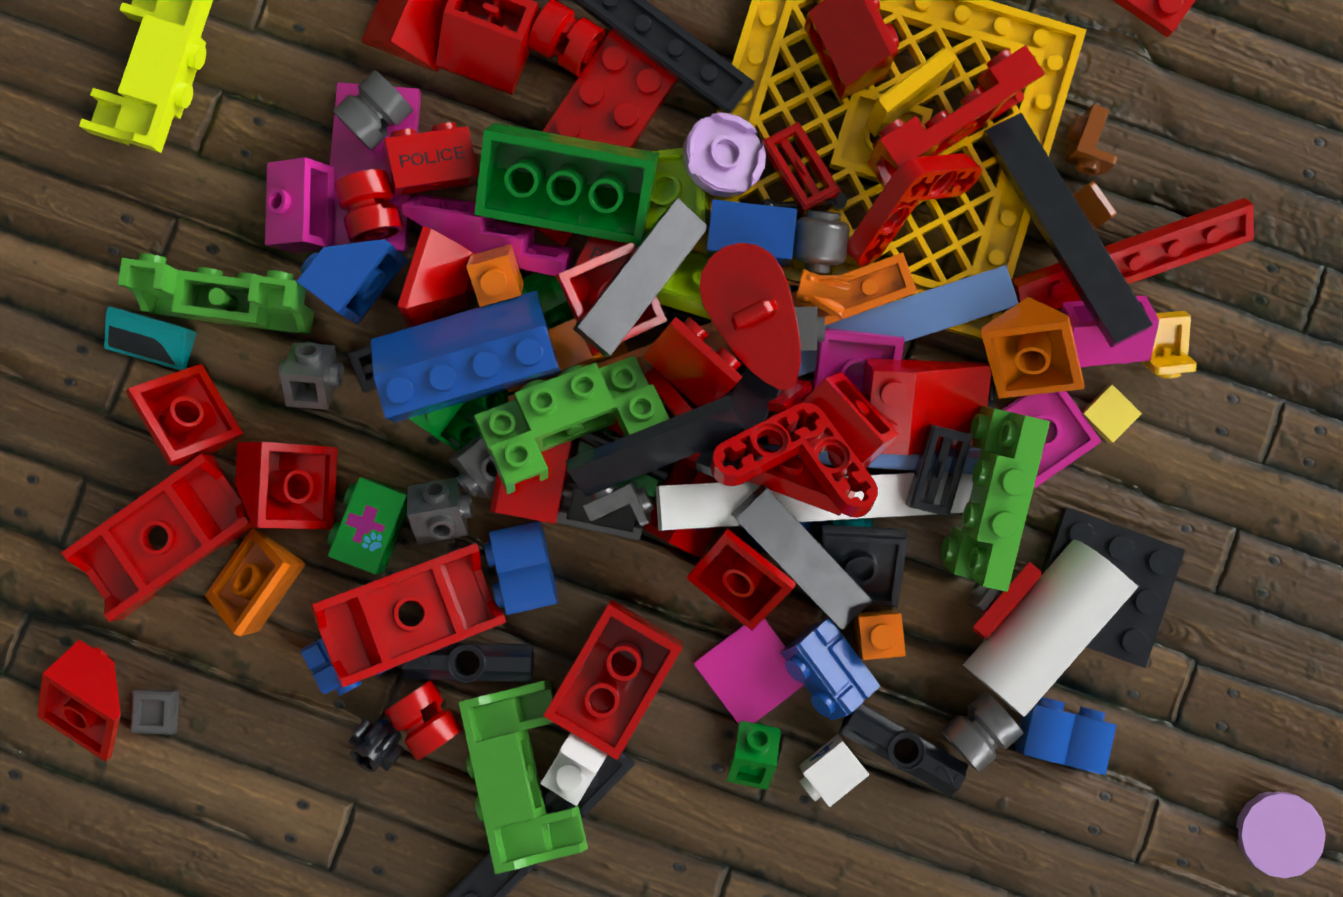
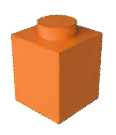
[466,244,524,307]
[852,610,906,660]

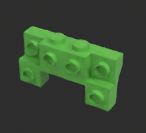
[118,253,315,335]
[474,355,670,494]
[940,405,1050,592]
[459,680,588,874]

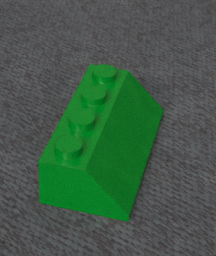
[474,123,659,245]

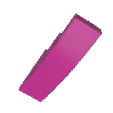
[402,194,574,276]

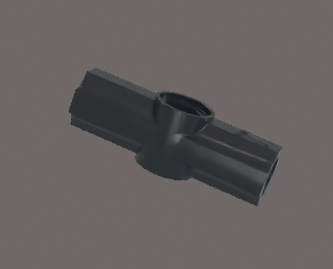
[403,641,534,683]
[838,703,969,797]

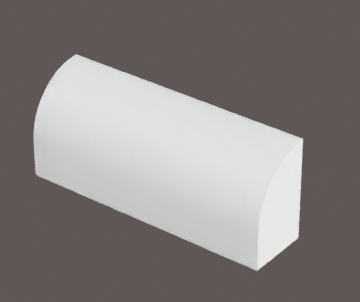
[963,539,1139,717]

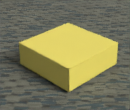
[1082,385,1142,444]

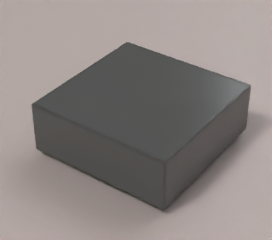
[130,689,180,734]

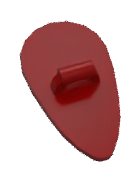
[699,243,801,390]

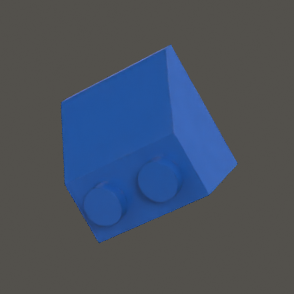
[297,239,408,325]

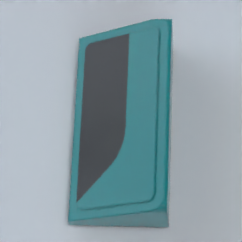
[104,306,197,370]

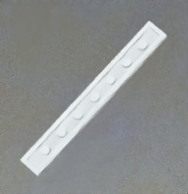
[656,472,973,531]

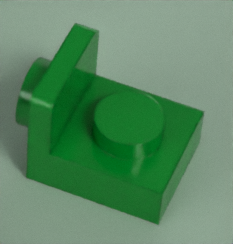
[522,272,575,329]
[726,721,781,790]

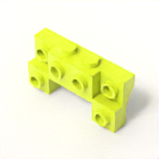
[79,0,213,153]

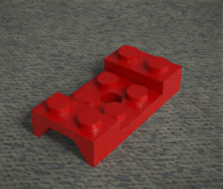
[867,45,1045,187]
[61,454,253,622]
[310,543,506,688]

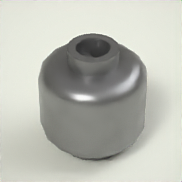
[792,210,850,273]

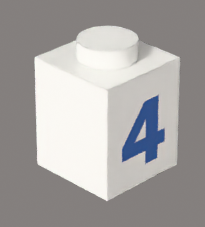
[799,734,869,807]

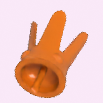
[787,269,854,319]

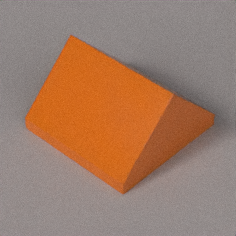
[981,297,1084,399]
[205,528,307,637]

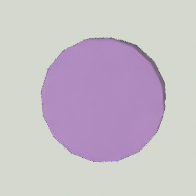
[682,112,766,198]
[1236,791,1326,878]

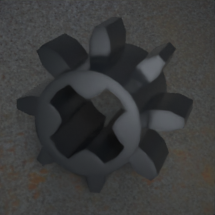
[349,719,404,772]

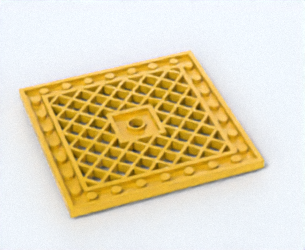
[691,0,1086,342]

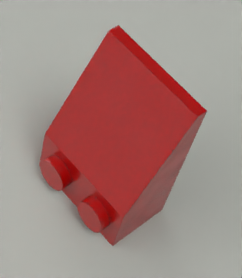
[862,358,991,455]
[543,600,684,760]

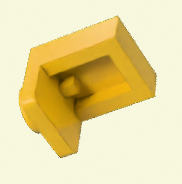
[1141,311,1197,378]

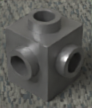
[279,342,344,409]
[448,434,497,498]
[407,477,474,545]

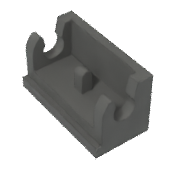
[556,482,643,540]

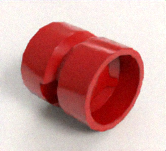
[528,0,605,77]
[334,169,403,243]
[384,680,463,761]

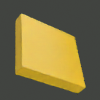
[865,48,956,137]

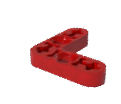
[847,153,982,267]
[711,403,878,518]

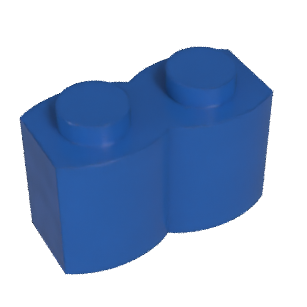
[484,521,559,615]
[1015,697,1116,775]

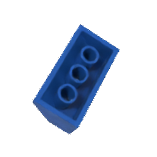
[371,290,561,422]

